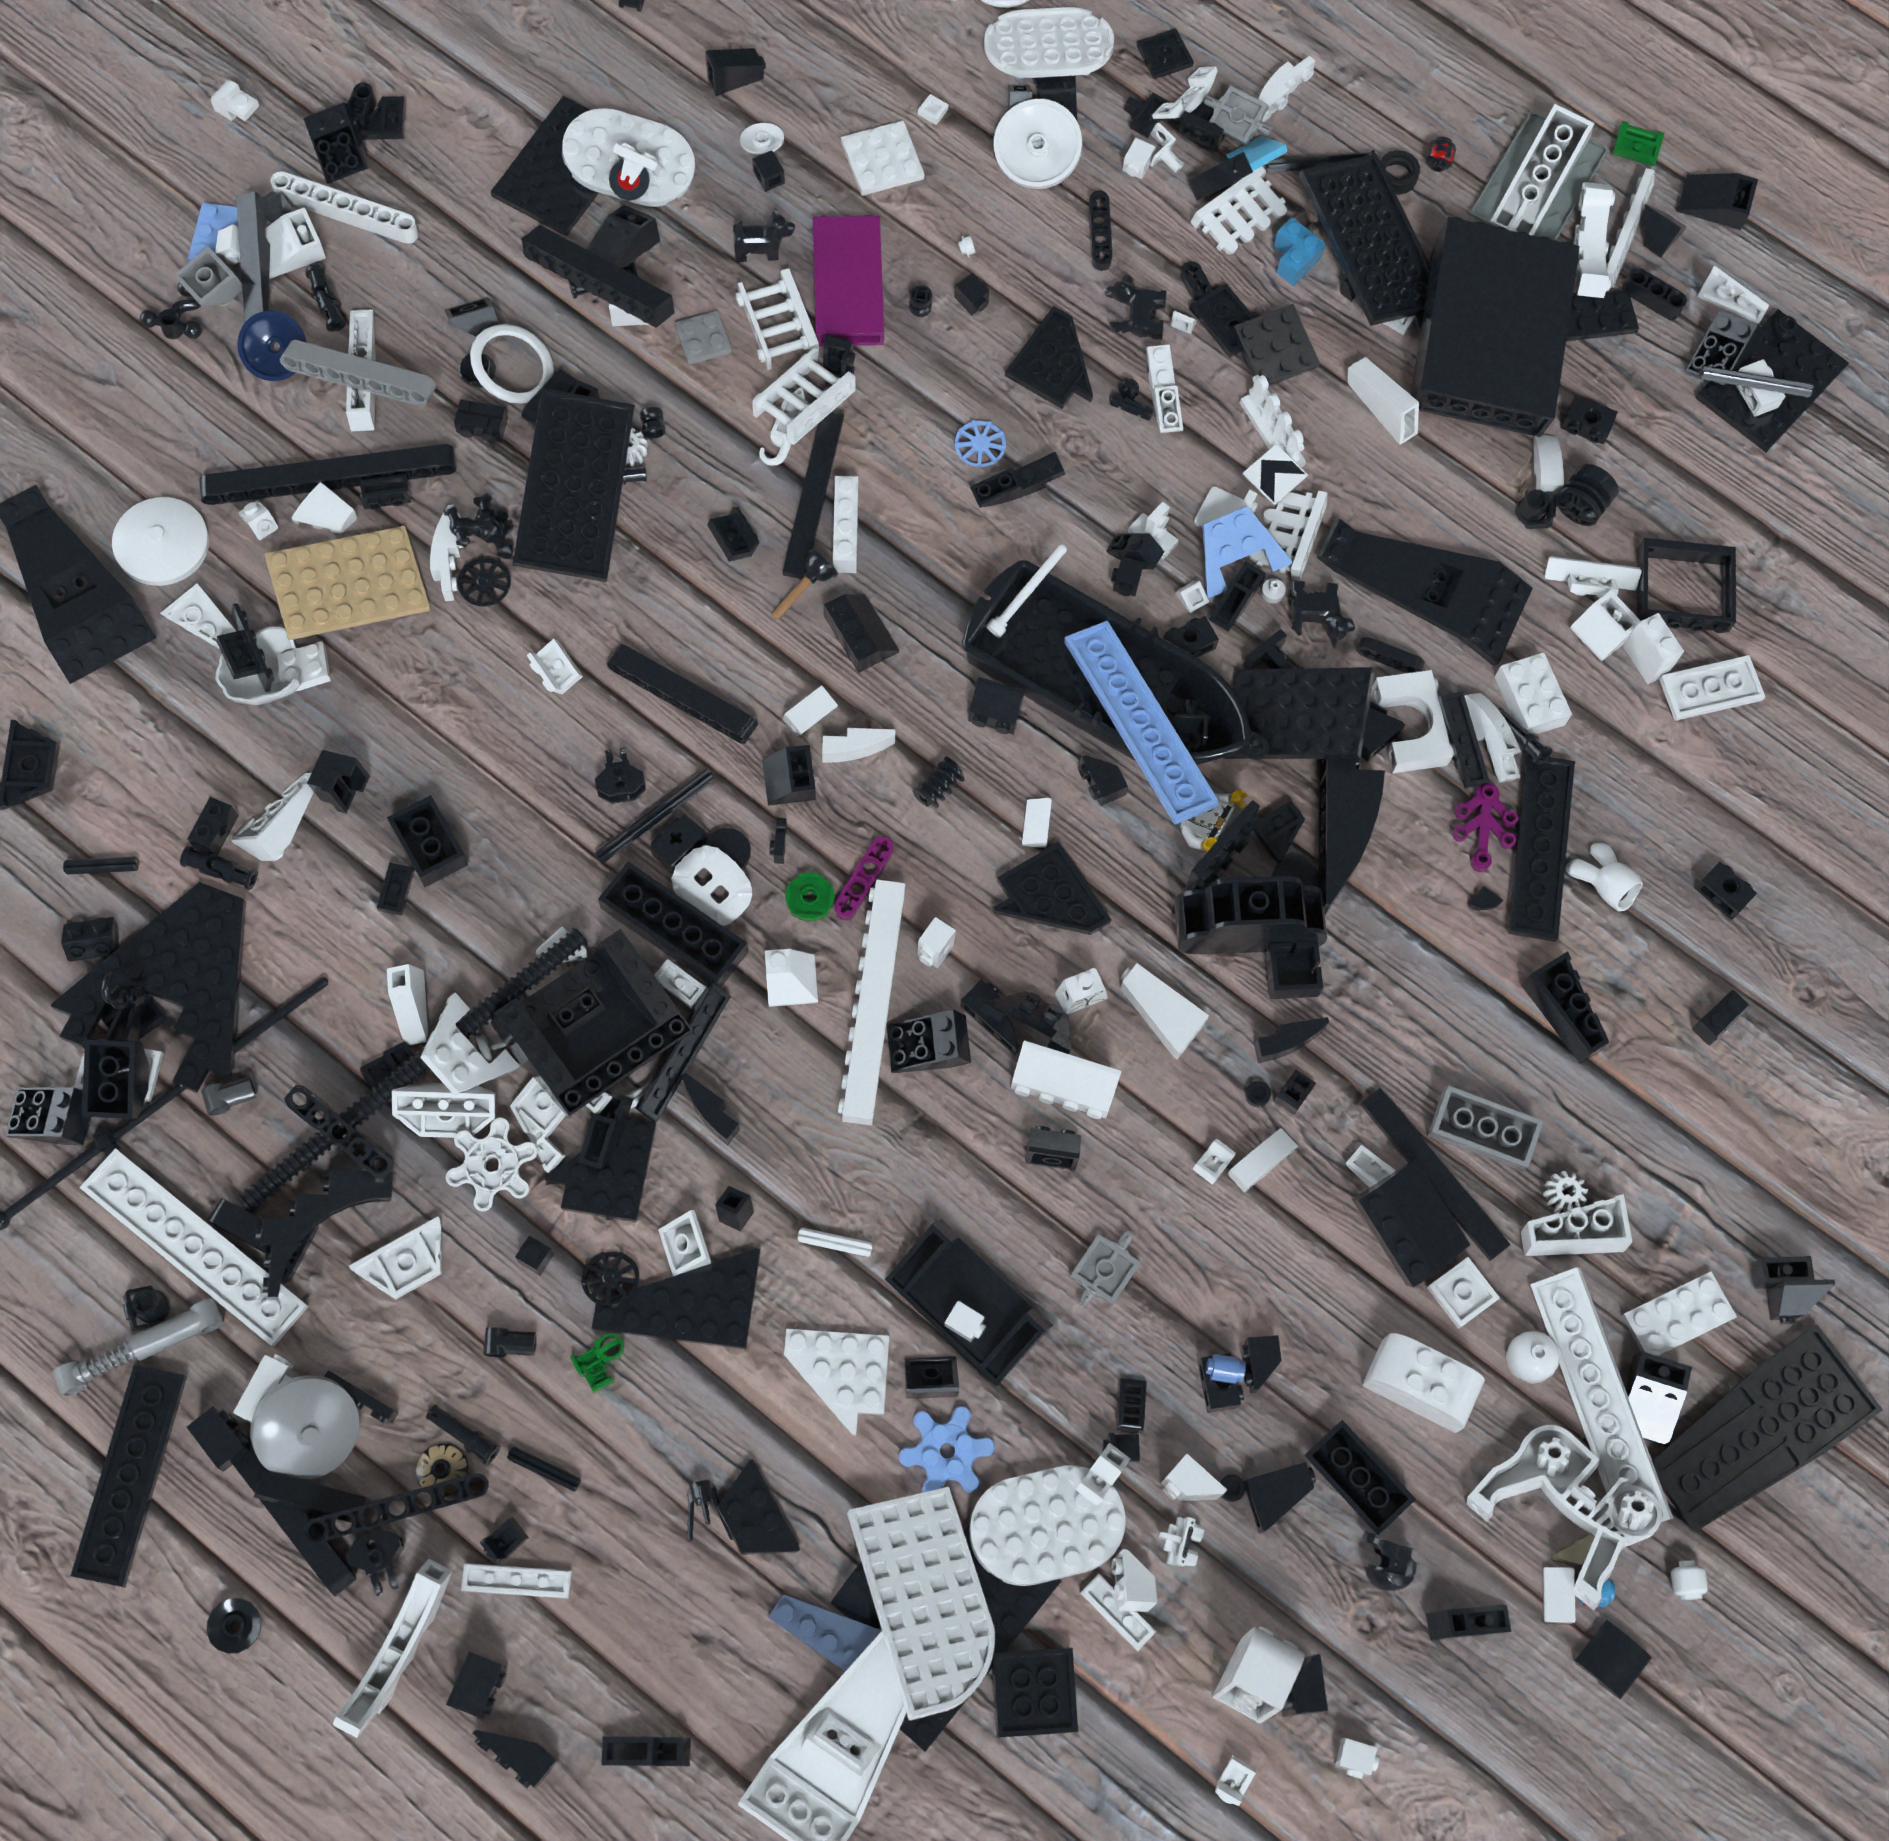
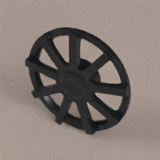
[457,557,511,607]
[581,1252,640,1306]

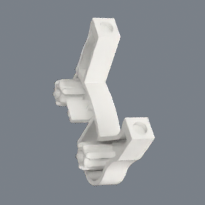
[1466,1425,1662,1610]

